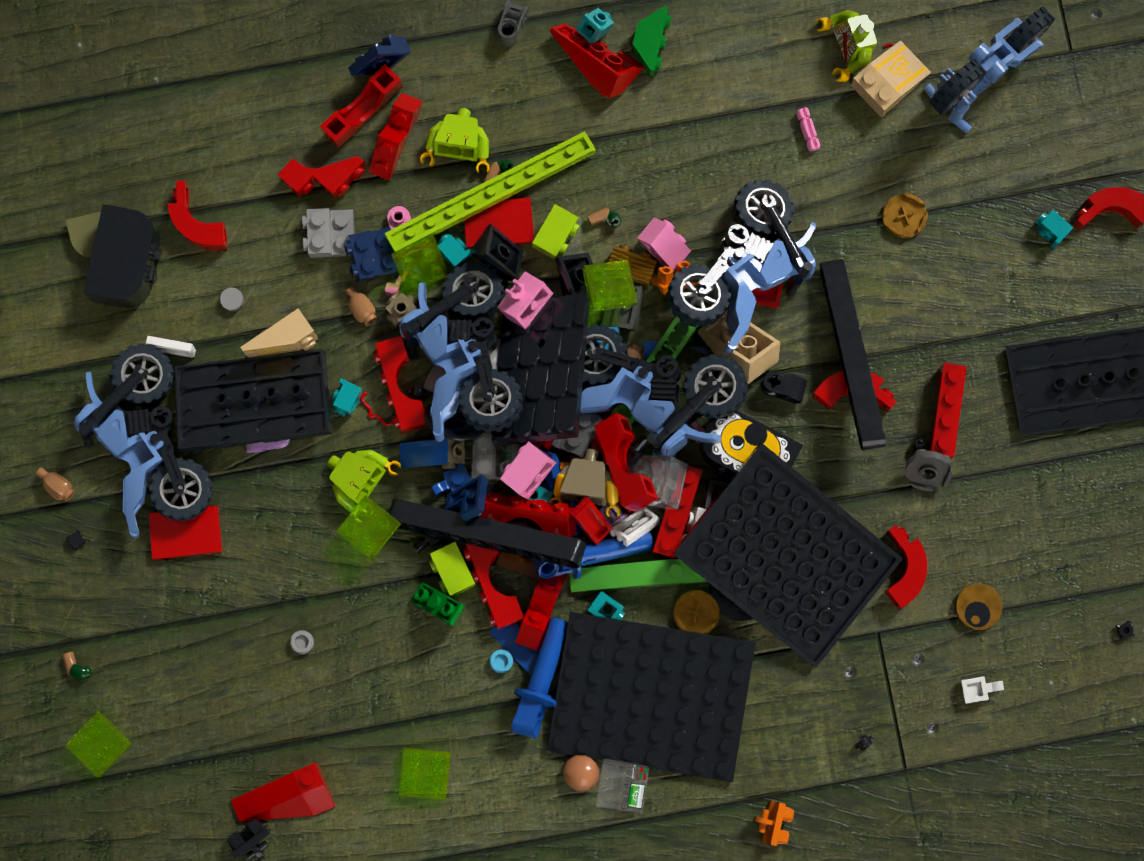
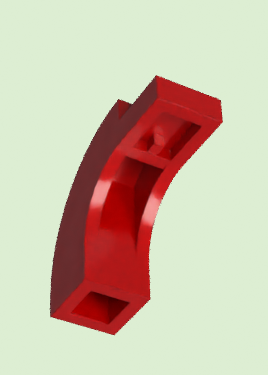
[168,180,228,250]
[1073,187,1144,231]
[812,371,897,412]
[884,525,927,610]

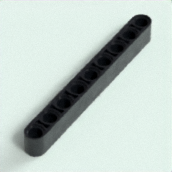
[820,259,886,451]
[385,499,586,568]

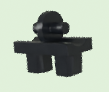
[227,817,271,860]

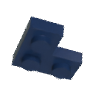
[445,474,488,522]

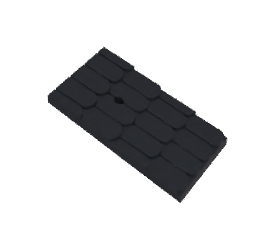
[491,293,590,446]
[1005,327,1144,437]
[175,349,332,452]

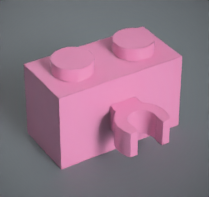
[637,218,691,271]
[497,272,553,329]
[500,441,557,499]

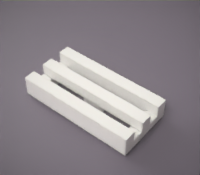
[146,336,196,358]
[610,507,660,547]

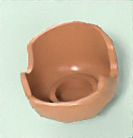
[563,755,600,792]

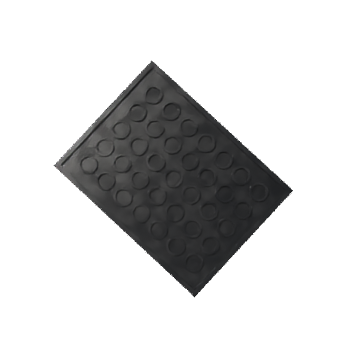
[672,442,903,668]
[547,611,756,782]

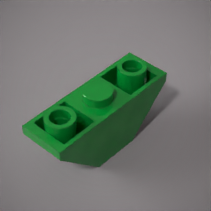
[632,6,672,77]
[410,582,466,627]

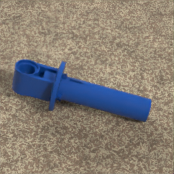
[532,532,654,579]
[512,617,568,739]

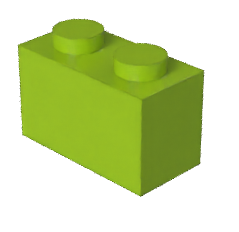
[532,204,580,260]
[429,542,476,597]

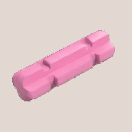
[796,107,820,152]

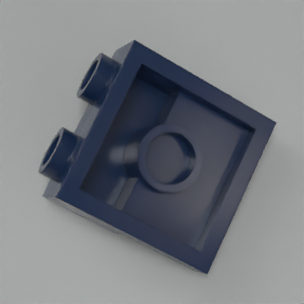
[348,35,411,76]
[344,227,402,283]

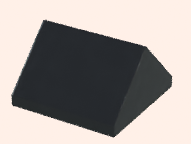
[470,224,523,281]
[555,253,605,300]

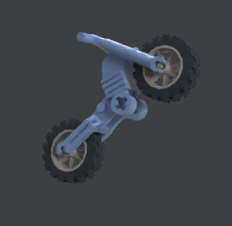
[924,7,1055,133]

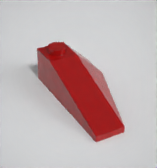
[550,23,644,98]
[231,763,336,822]

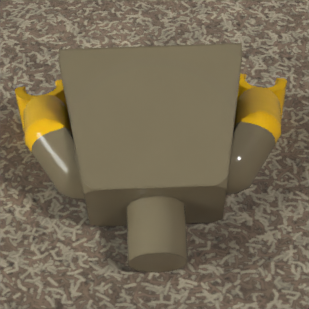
[549,449,621,517]

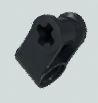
[761,371,807,404]

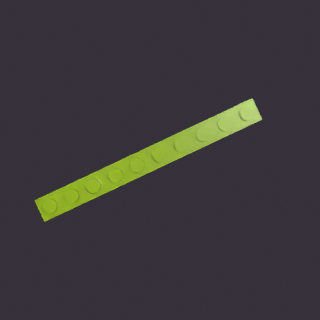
[385,131,596,255]

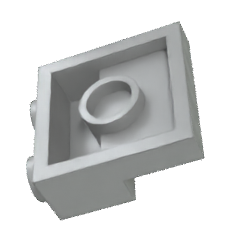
[302,208,355,258]

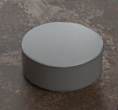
[220,288,244,312]
[290,630,314,654]

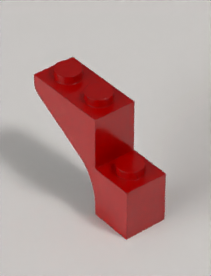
[369,93,423,181]
[277,156,366,199]
[515,574,567,651]

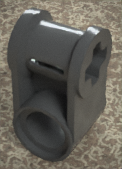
[498,0,529,46]

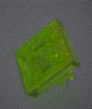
[391,237,448,293]
[582,260,638,312]
[336,495,401,560]
[65,711,133,778]
[399,748,451,800]

